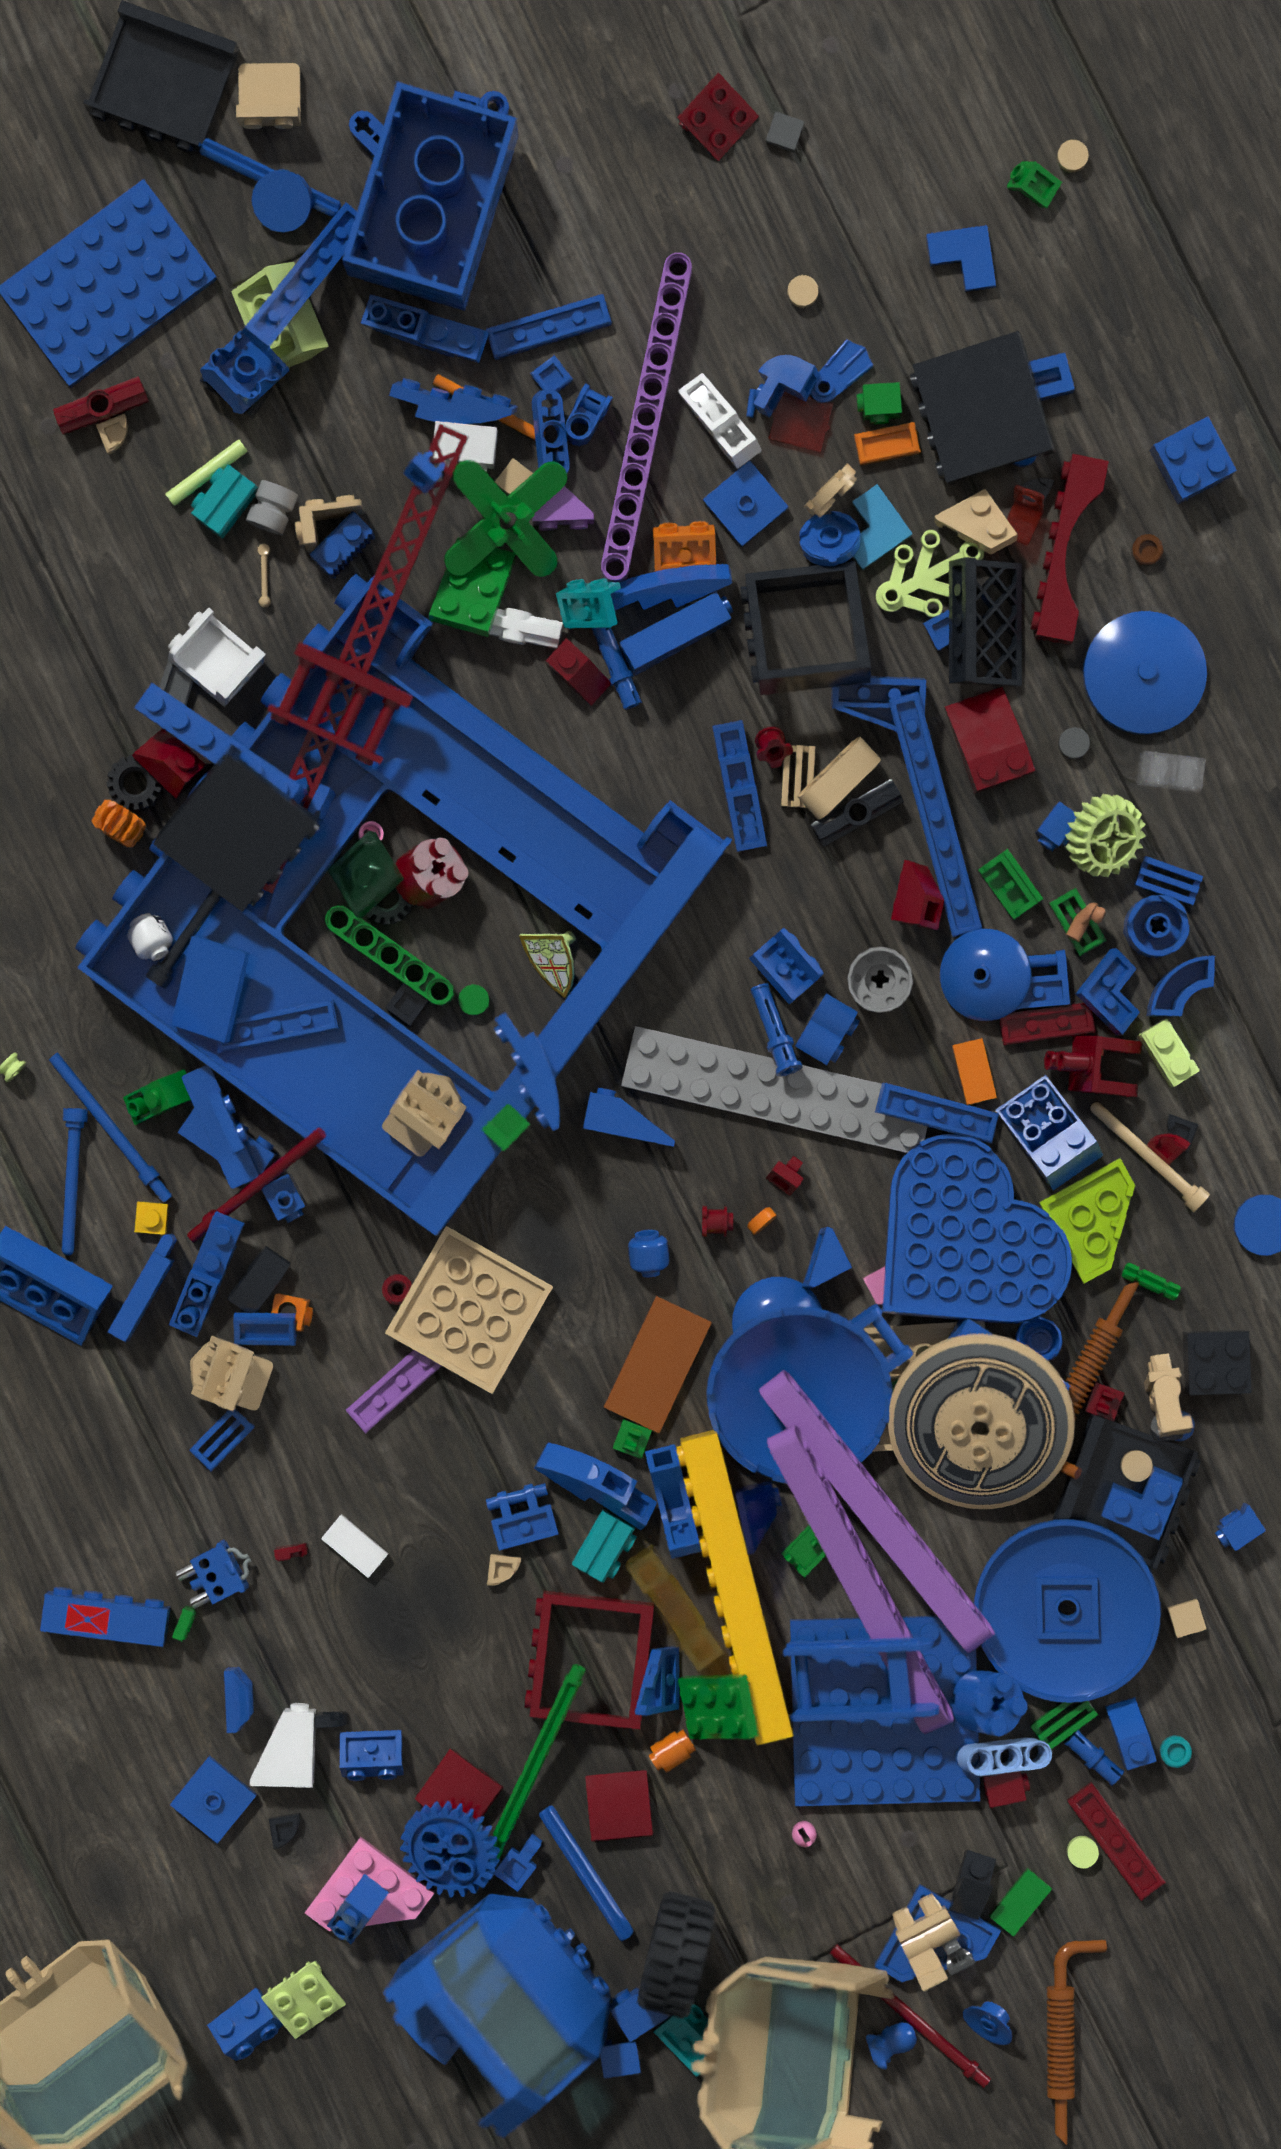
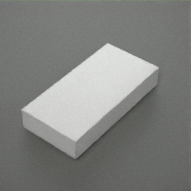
[321,1514,389,1578]

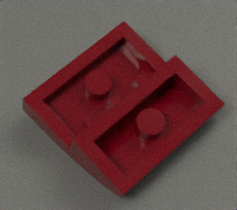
[415,1749,504,1819]
[585,1770,653,1842]

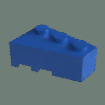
[831,676,926,731]

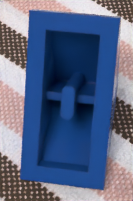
[802,1227,852,1289]

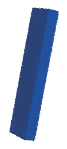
[486,294,612,360]
[215,999,339,1053]
[875,1083,999,1143]

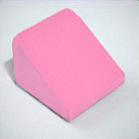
[862,1266,885,1306]

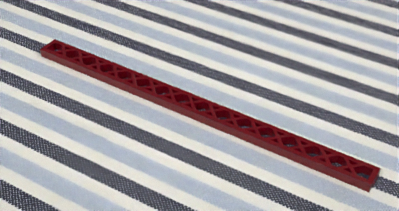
[262,424,469,893]

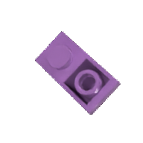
[532,486,594,531]

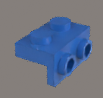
[749,928,824,1004]
[207,1988,283,2061]

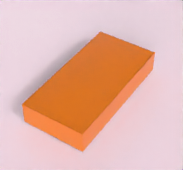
[854,422,920,466]
[952,1038,997,1105]

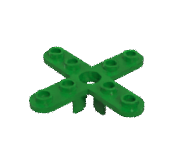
[444,460,567,577]

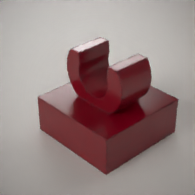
[765,1156,804,1196]
[1084,1381,1124,1422]

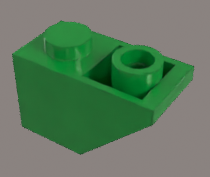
[123,1069,191,1125]

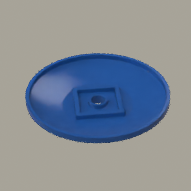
[974,1519,1161,1703]

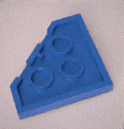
[874,1884,1001,1982]

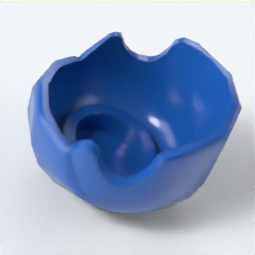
[1015,1316,1063,1361]

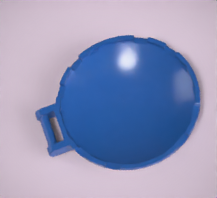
[707,1304,913,1483]

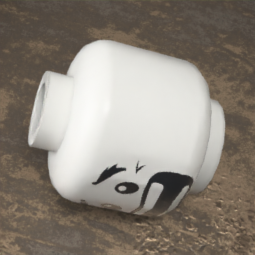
[127,913,173,961]

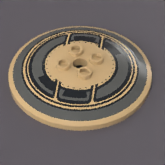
[888,1334,1075,1509]

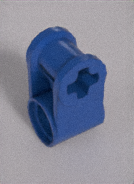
[566,383,613,446]

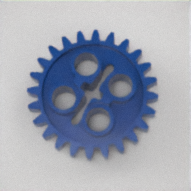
[400,1801,500,1898]

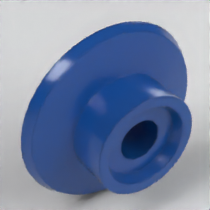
[963,2002,1012,2045]

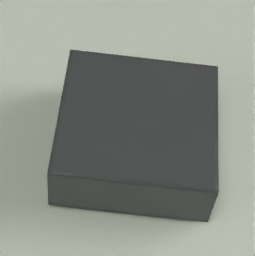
[765,111,804,152]

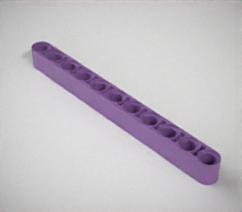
[601,253,692,582]
[759,1370,995,1653]
[767,1425,954,1734]

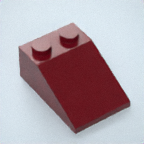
[944,687,1035,794]

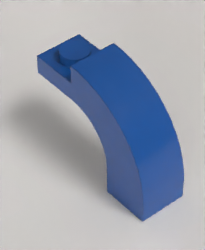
[645,1444,701,1559]

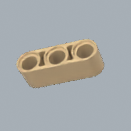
[798,737,881,820]

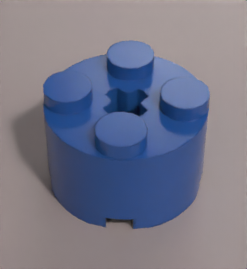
[1123,895,1189,958]
[952,1670,1027,1736]

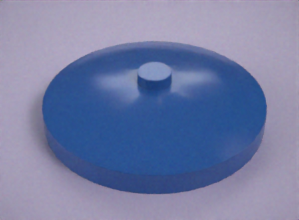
[1083,611,1207,735]

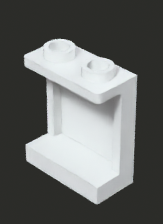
[168,608,266,707]

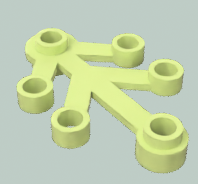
[876,530,984,618]

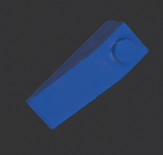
[583,1088,675,1147]

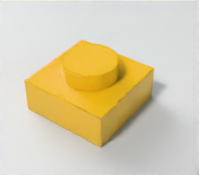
[134,1201,169,1235]

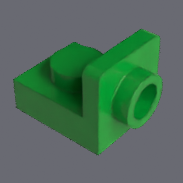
[1007,161,1062,208]

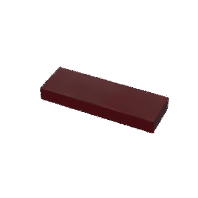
[999,1003,1095,1045]

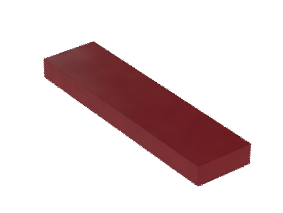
[1067,1782,1166,1901]

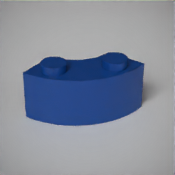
[1146,956,1215,1017]

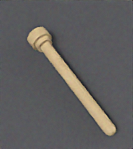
[1090,1102,1210,1212]

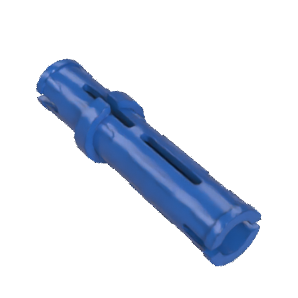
[591,627,642,710]

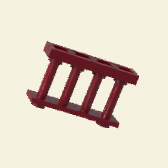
[267,641,413,766]

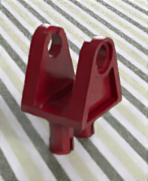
[1044,1036,1143,1097]

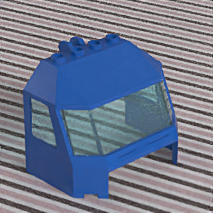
[384,1894,611,2138]

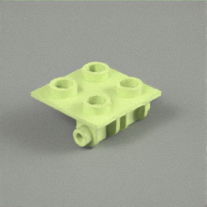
[261,1960,346,2039]

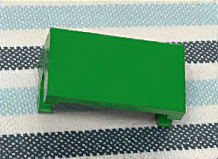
[978,849,1043,920]
[781,1524,826,1578]

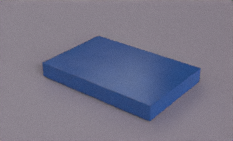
[171,936,250,1043]

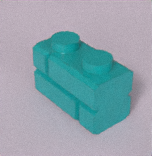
[191,465,258,539]
[572,1509,637,1583]

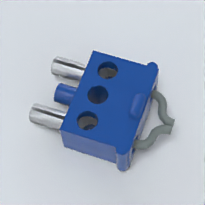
[176,1540,251,1608]

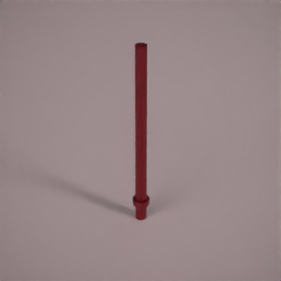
[829,1944,991,2088]

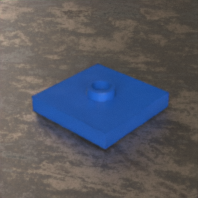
[702,460,789,547]
[170,1756,257,1844]

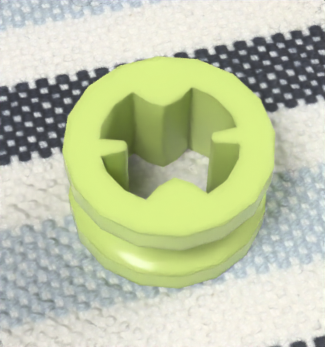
[0,1052,26,1082]

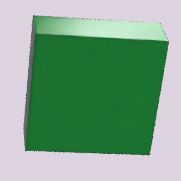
[172,1605,197,1641]

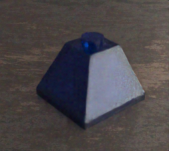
[734,1481,782,1554]

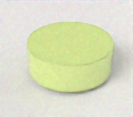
[1067,1836,1099,1868]

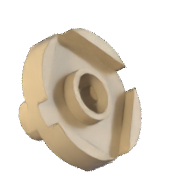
[804,463,857,518]

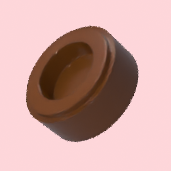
[1131,534,1163,566]

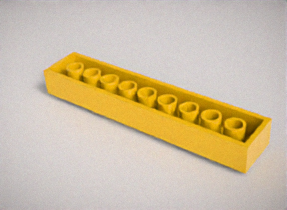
[676,1430,793,1745]

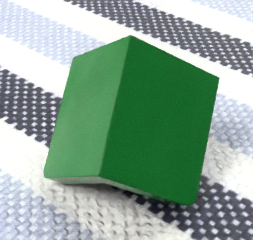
[481,1104,530,1151]

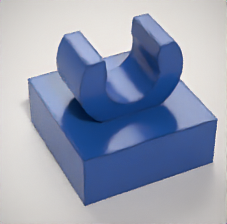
[403,451,445,494]

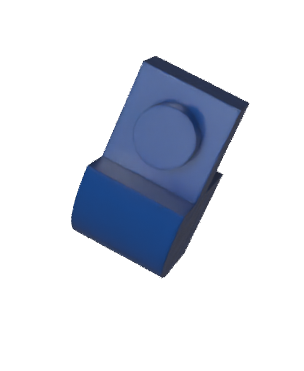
[753,355,821,418]

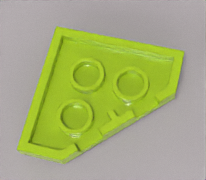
[1038,1158,1135,1284]

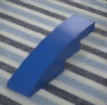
[611,564,732,611]
[712,720,767,852]

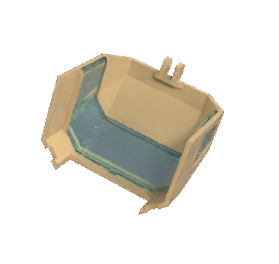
[0,1940,186,2149]
[692,1957,894,2149]

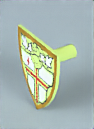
[519,931,575,998]

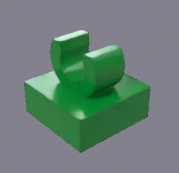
[613,1419,652,1459]

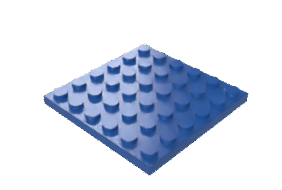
[790,1616,980,1806]

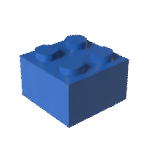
[1149,416,1237,504]

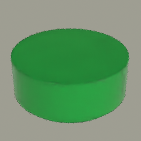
[458,984,490,1015]

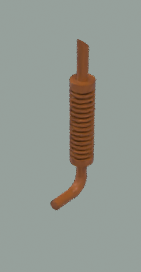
[1060,1282,1140,1480]
[1047,1940,1107,2145]

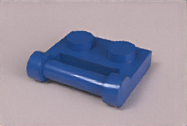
[1017,950,1070,1009]

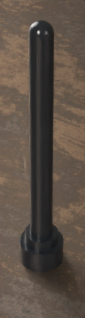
[146,890,222,989]

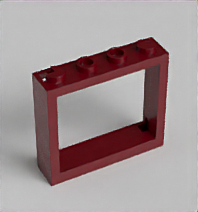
[524,1590,654,1729]

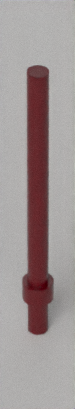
[187,1127,326,1243]

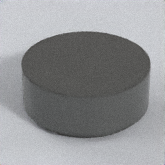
[1058,727,1090,759]

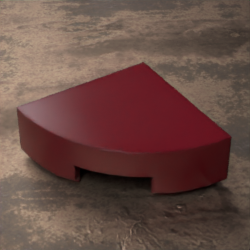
[1146,1134,1191,1165]
[274,1543,308,1562]

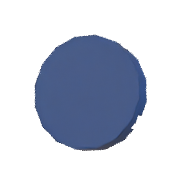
[252,169,314,233]
[799,511,861,566]
[1233,1195,1281,1255]

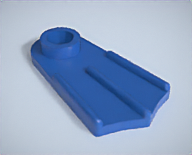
[810,339,873,403]

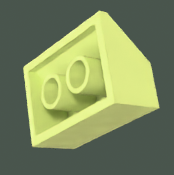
[231,262,329,367]

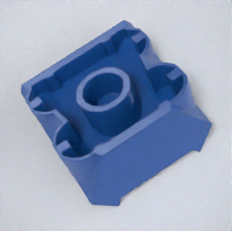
[200,330,289,414]

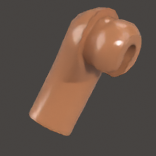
[1066,903,1106,942]

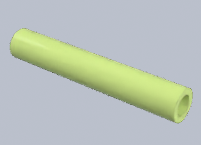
[165,439,248,506]

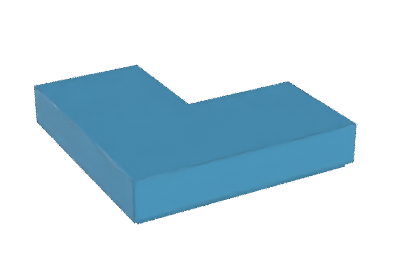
[852,484,913,570]

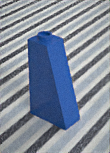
[620,592,734,676]

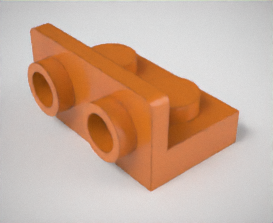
[653,521,716,572]

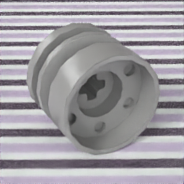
[848,946,913,1012]

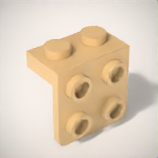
[236,63,301,129]
[295,495,364,553]

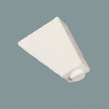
[250,1703,316,1788]

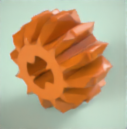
[91,800,146,847]

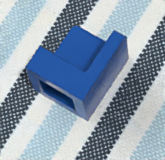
[600,2039,641,2078]

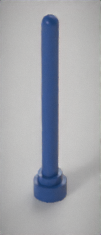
[62,1108,88,1256]

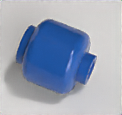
[628,1230,670,1277]

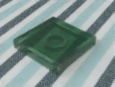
[328,831,404,918]

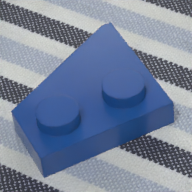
[635,1647,679,1716]

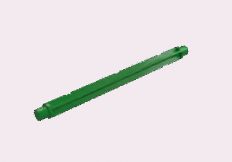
[493,1664,586,1859]

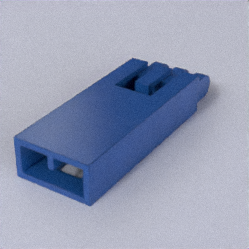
[1030,352,1075,401]
[108,1234,176,1342]

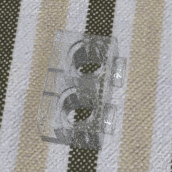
[1136,751,1206,792]

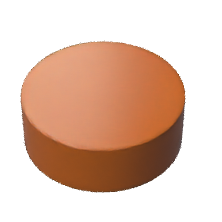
[747,1207,777,1235]

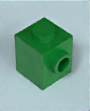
[856,382,902,425]

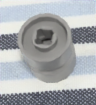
[246,480,298,536]

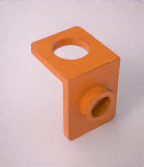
[271,1293,314,1332]

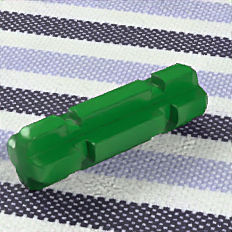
[1121,1263,1181,1301]

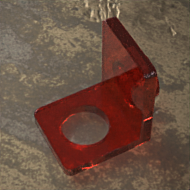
[1007,485,1044,545]

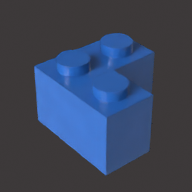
[1101,1466,1183,1540]

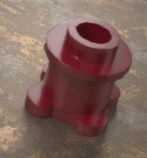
[755,727,793,768]
[702,1206,733,1237]

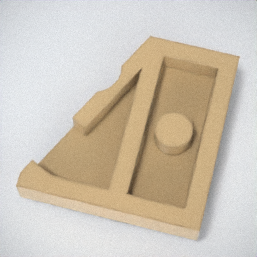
[935,489,1017,555]

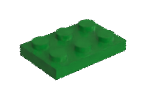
[429,537,516,637]
[678,1674,759,1739]

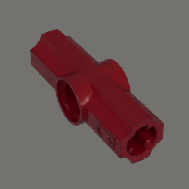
[53,376,149,435]

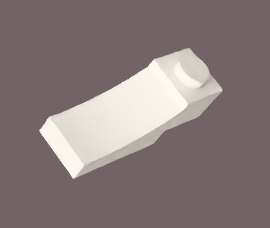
[678,373,762,469]

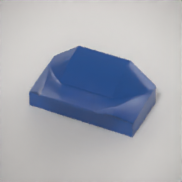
[224,1667,254,1733]

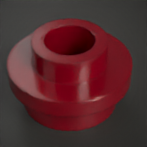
[382,1274,412,1305]

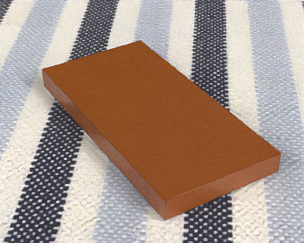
[604,1296,712,1433]

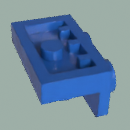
[340,1730,404,1781]

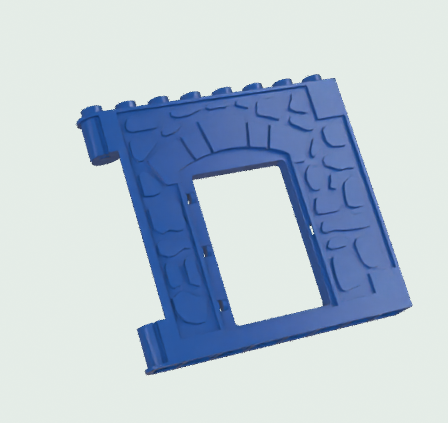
[75,574,733,1236]

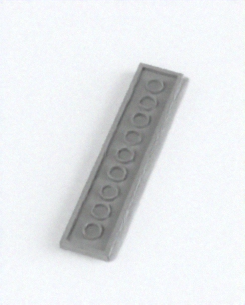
[621,1026,927,1153]

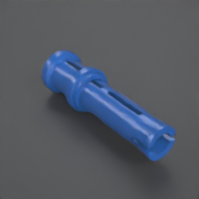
[751,983,803,1077]

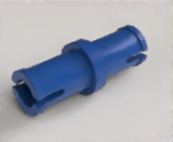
[1065,1730,1124,1786]

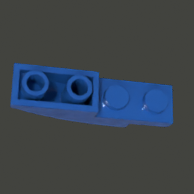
[361,295,489,363]
[389,378,518,424]
[494,1013,560,1131]
[169,1211,245,1337]
[534,1442,657,1530]

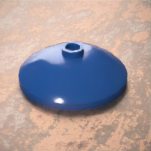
[940,929,1032,1021]
[732,1277,822,1333]

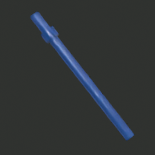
[49,1053,173,1204]

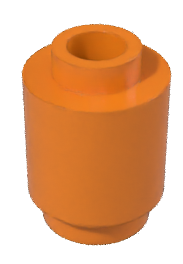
[648,1729,696,1773]

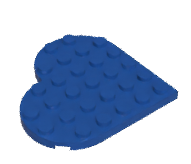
[882,1134,1072,1324]

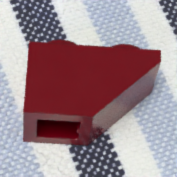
[891,860,944,930]

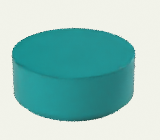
[1160,1735,1192,1768]

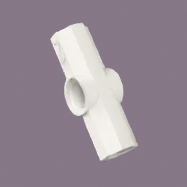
[489,608,563,649]

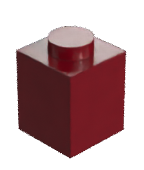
[982,1771,1030,1808]

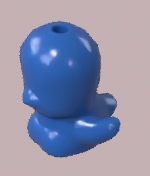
[866,2022,917,2070]

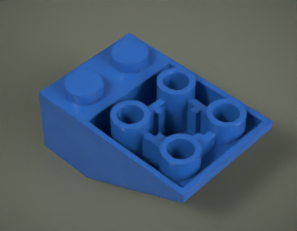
[996,1075,1103,1191]

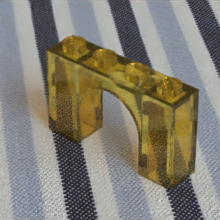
[627,1544,724,1671]

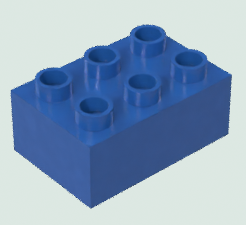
[342,82,519,311]

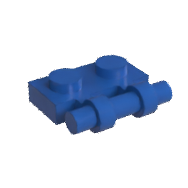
[486,1483,559,1551]

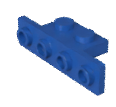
[182,1065,259,1189]

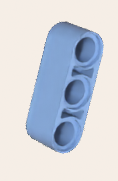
[957,1737,1052,1776]

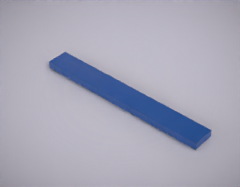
[888,691,982,937]

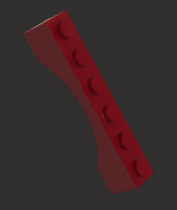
[1030,454,1109,645]

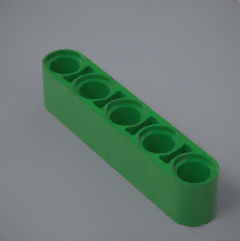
[325,906,455,1006]

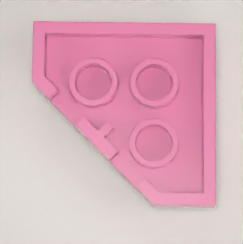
[305,1837,435,1932]

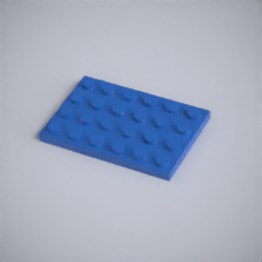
[0,179,218,388]

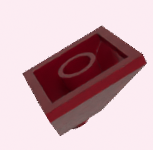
[132,729,215,798]

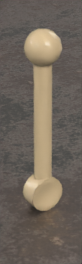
[258,544,271,608]

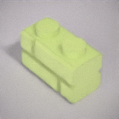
[1137,1019,1200,1088]

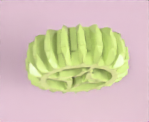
[1065,794,1146,877]

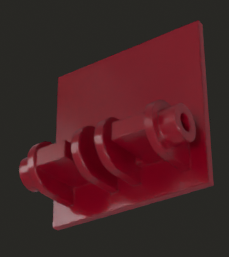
[677,73,759,161]

